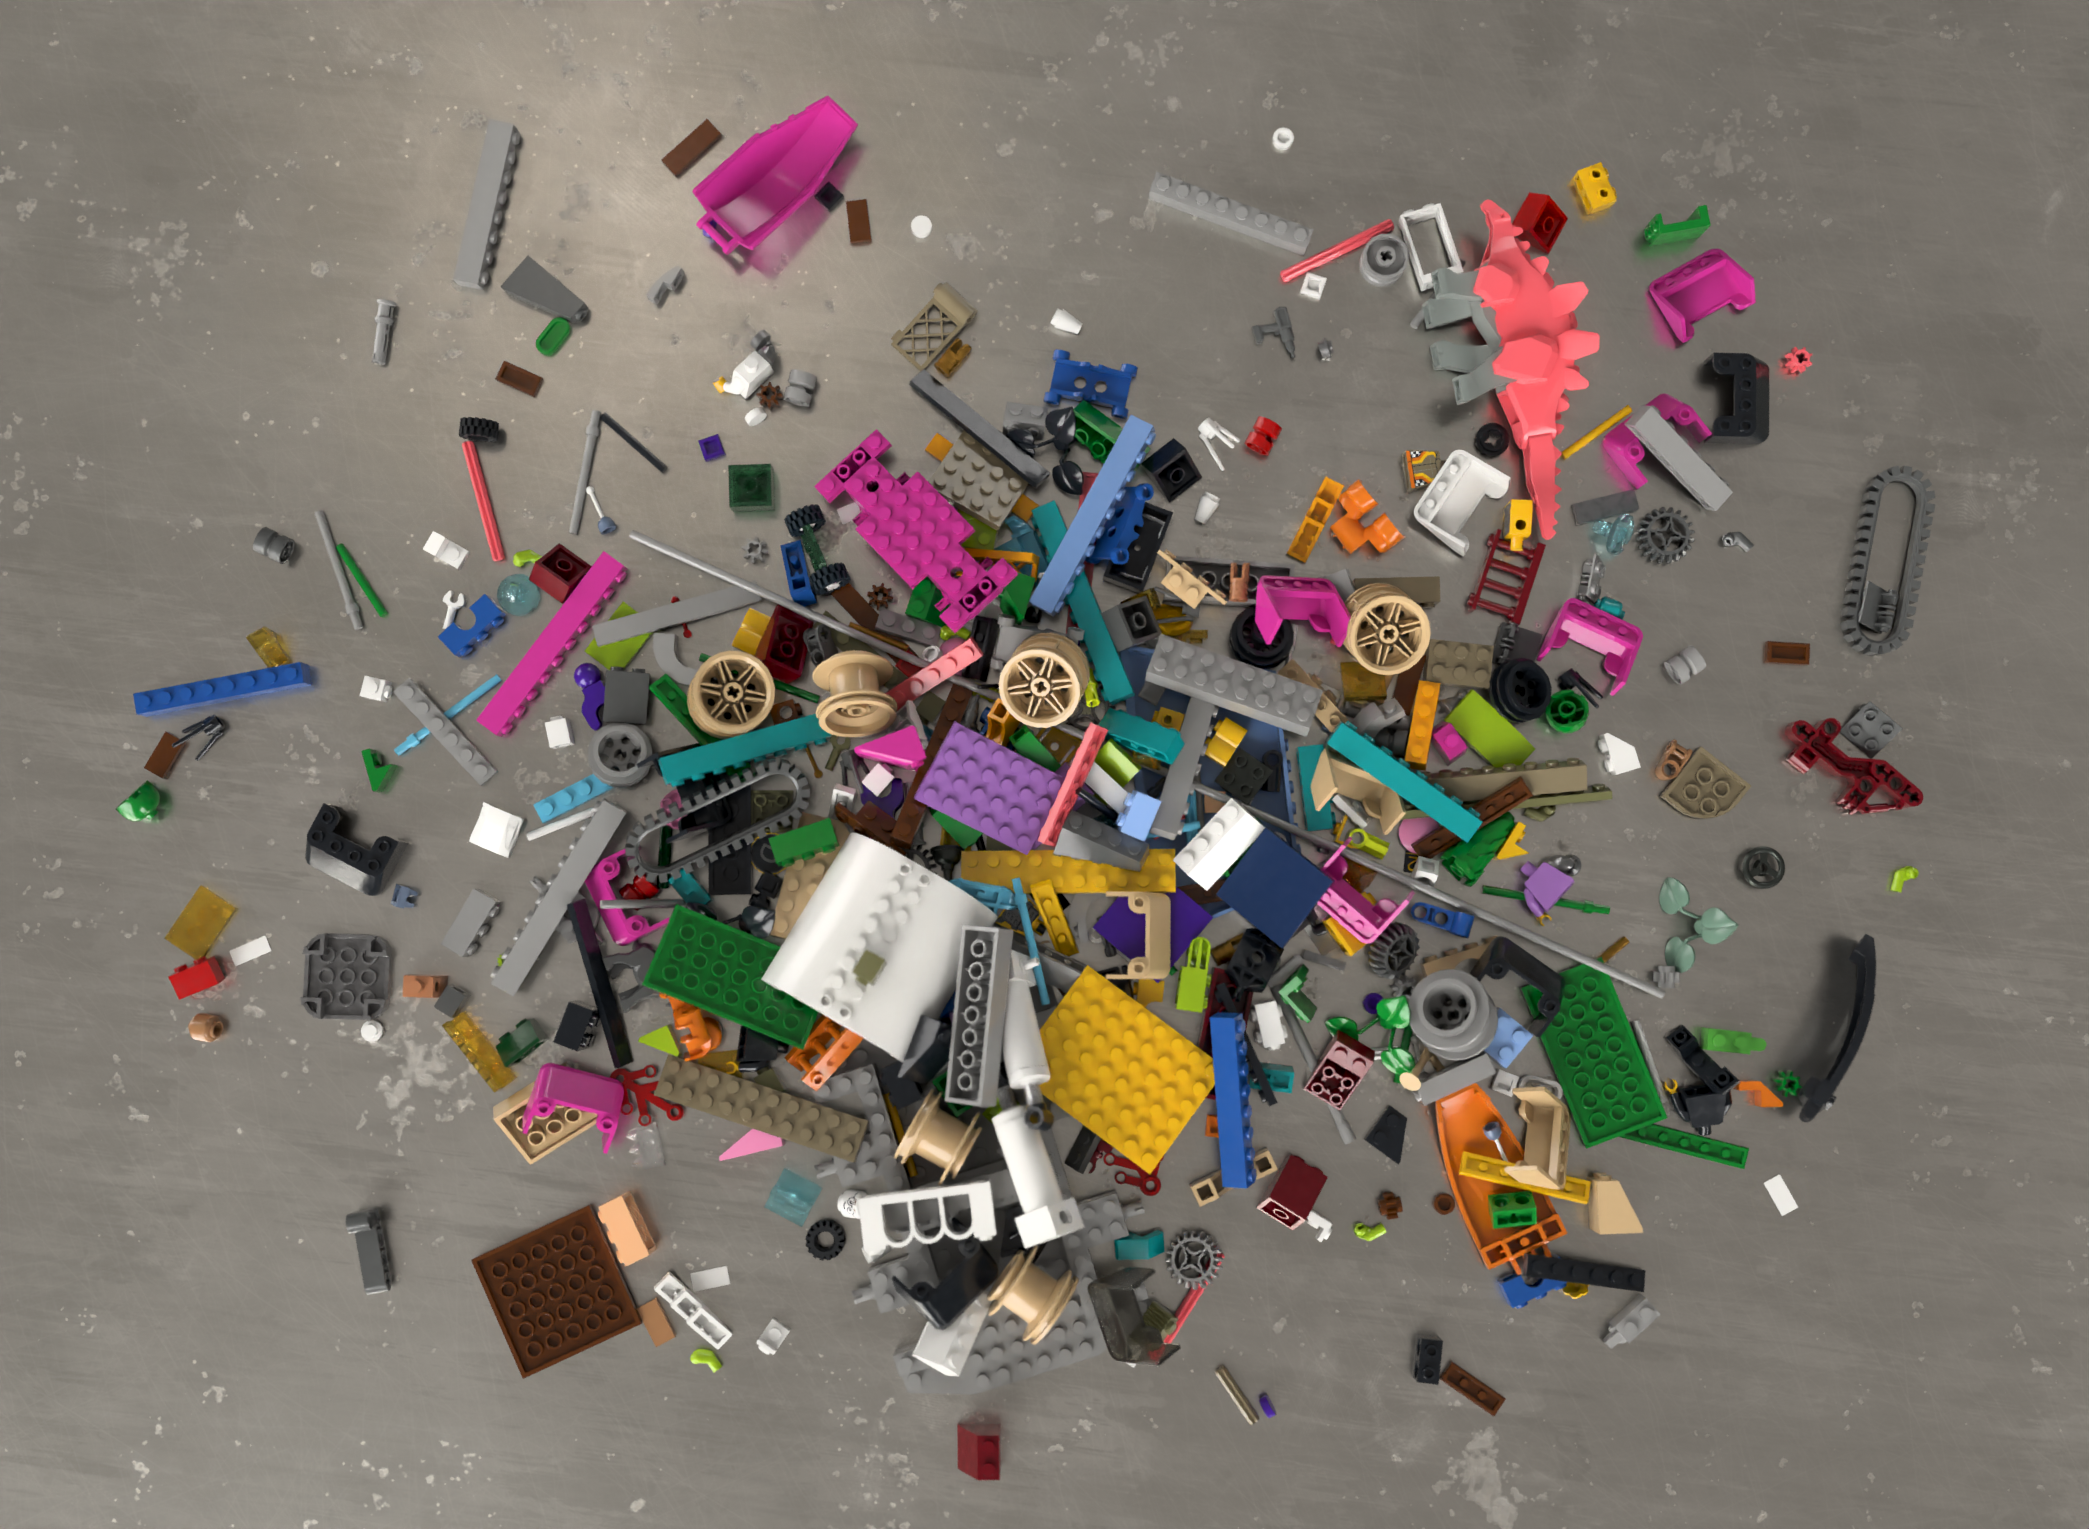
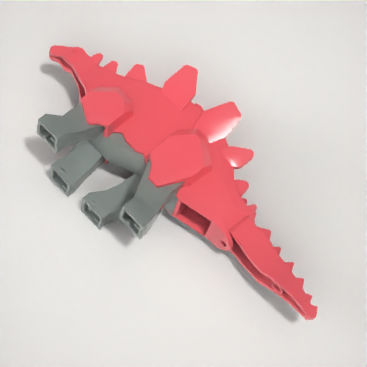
[1422,199,1600,540]

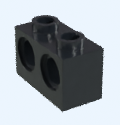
[1413,1334,1443,1385]

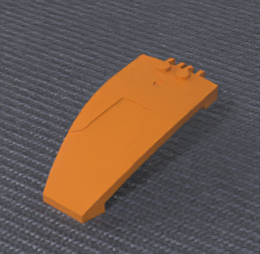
[1435,1083,1568,1275]

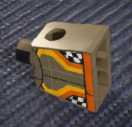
[1402,450,1446,493]

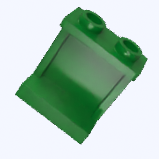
[1644,205,1711,246]

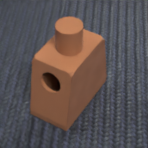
[403,974,448,998]

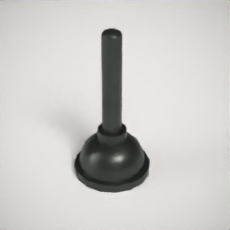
[930,845,964,881]

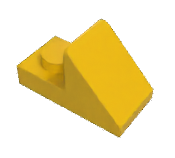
[1493,821,1529,860]

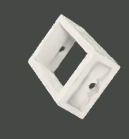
[1399,203,1464,291]

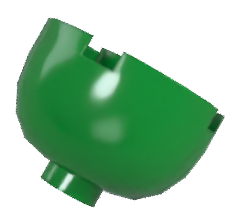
[1546,690,1589,733]
[116,780,160,821]

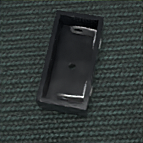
[1103,502,1173,595]

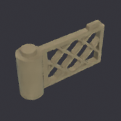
[891,282,978,372]

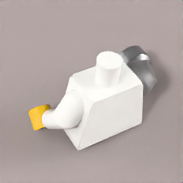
[713,329,777,399]

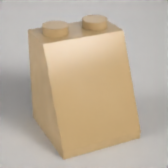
[1587,1172,1643,1234]

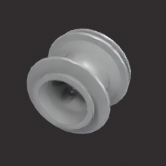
[1408,969,1498,1061]

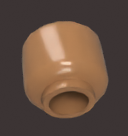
[188,1013,223,1042]

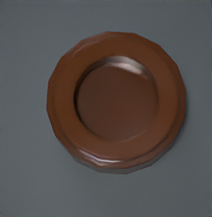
[1432,1192,1455,1215]

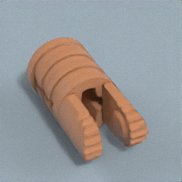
[1228,563,1250,602]

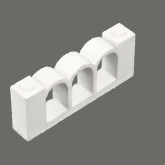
[858,1179,997,1255]

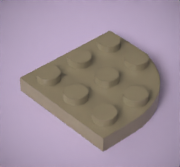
[1660,746,1751,819]

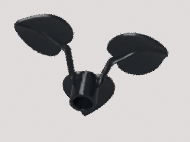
[1006,407,1084,495]
[686,902,775,938]

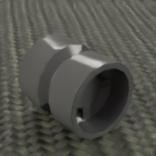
[253,527,295,564]
[1375,728,1410,758]

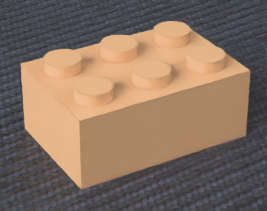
[598,1191,657,1266]

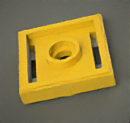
[1036,726,1082,766]

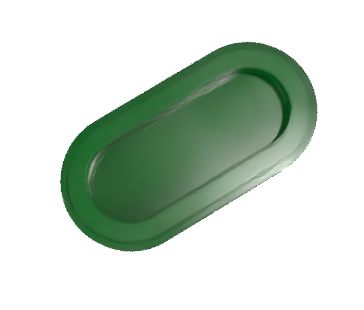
[536,317,571,356]

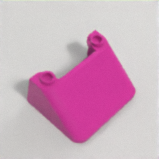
[1649,249,1756,343]
[854,726,927,773]

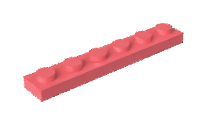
[885,637,984,711]
[1037,723,1108,847]

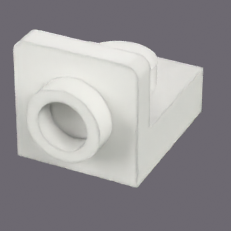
[360,676,392,702]
[1306,1210,1333,1242]
[756,1317,791,1355]

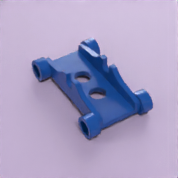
[1043,349,1138,419]
[1085,483,1154,564]

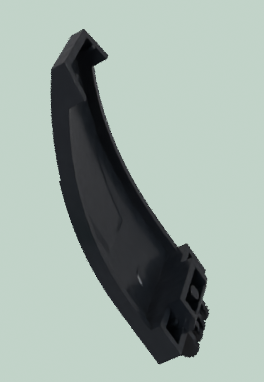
[1799,934,1876,1123]

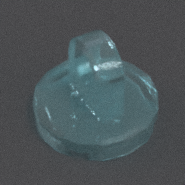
[1592,513,1634,555]
[497,574,540,616]

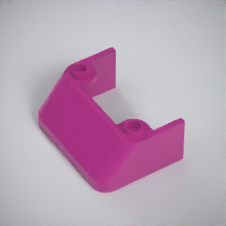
[1602,394,1712,490]
[1255,575,1351,647]
[1536,598,1643,696]
[1318,836,1415,944]
[585,845,670,946]
[523,1063,624,1154]

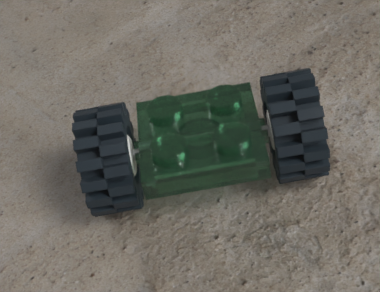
[784,504,851,595]

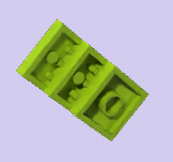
[1444,689,1535,768]

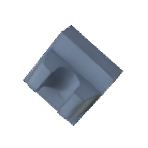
[391,884,417,909]

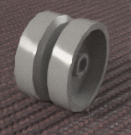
[1359,234,1409,287]

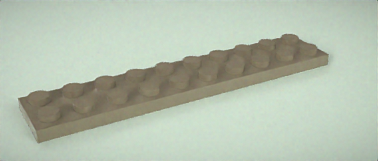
[654,1054,869,1163]

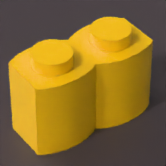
[732,608,771,657]
[1205,717,1248,767]

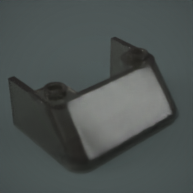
[1087,1267,1181,1366]

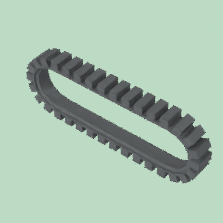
[1840,466,1935,655]
[625,758,810,883]

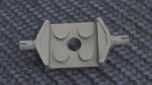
[529,876,604,946]

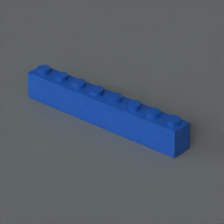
[133,662,312,717]
[1210,1012,1257,1189]

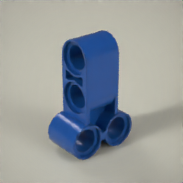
[1411,902,1475,938]

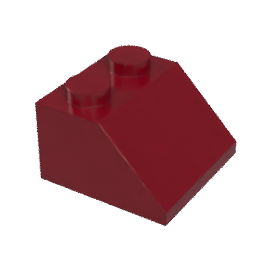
[529,543,592,604]

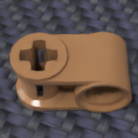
[1655,739,1693,781]

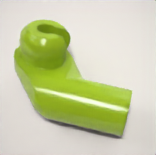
[513,549,542,567]
[940,625,971,640]
[1890,866,1919,893]
[1354,1223,1387,1241]
[690,1349,722,1373]

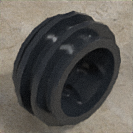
[1229,606,1294,670]
[1489,658,1552,723]

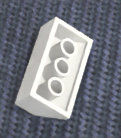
[1173,798,1265,891]
[912,1290,992,1376]

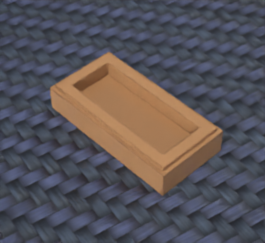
[637,1297,676,1347]

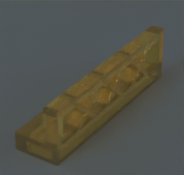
[442,1011,517,1093]

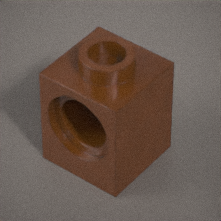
[770,699,803,725]

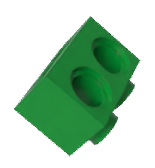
[1488,1191,1537,1229]

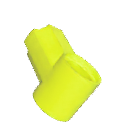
[1346,828,1390,860]

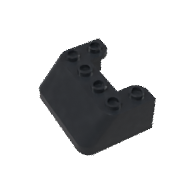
[1704,353,1769,444]
[305,803,408,896]

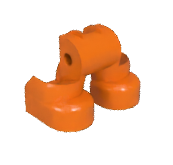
[1330,479,1406,555]
[659,992,723,1062]

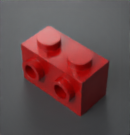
[168,956,225,1000]

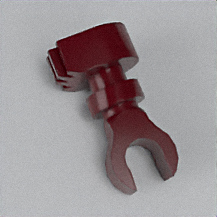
[1089,1138,1114,1173]

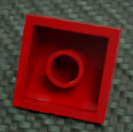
[1512,192,1568,254]

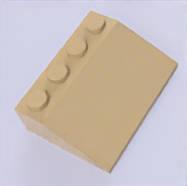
[493,1062,598,1165]

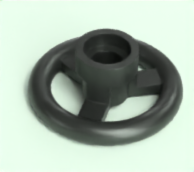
[1742,846,1785,889]

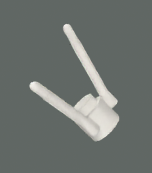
[1198,417,1240,471]

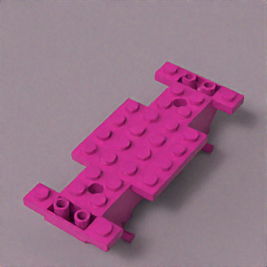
[814,429,1018,633]

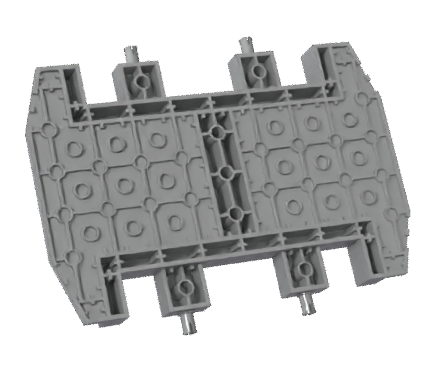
[809,984,1151,1394]

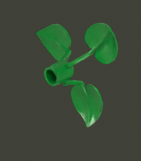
[1325,995,1416,1075]

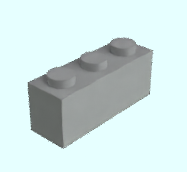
[441,889,501,957]

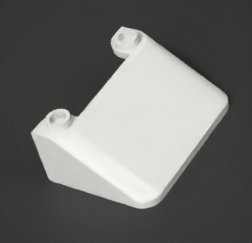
[1414,450,1511,557]

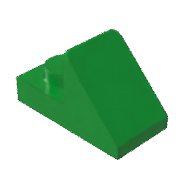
[361,749,397,793]

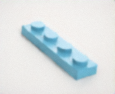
[533,769,615,824]

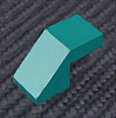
[1114,1230,1165,1260]

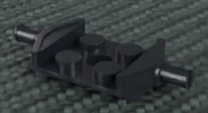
[1224,928,1284,1002]

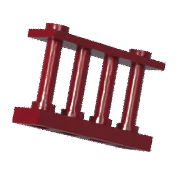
[1467,529,1546,625]

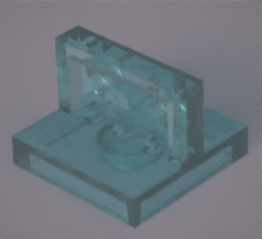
[764,1168,822,1227]

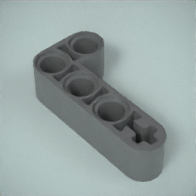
[346,1208,391,1295]

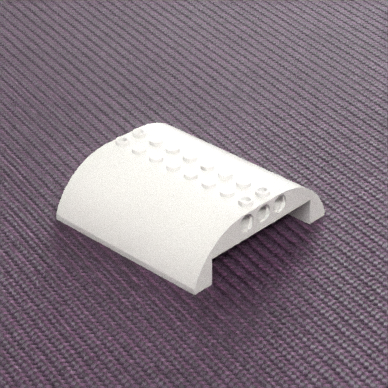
[761,832,998,1062]

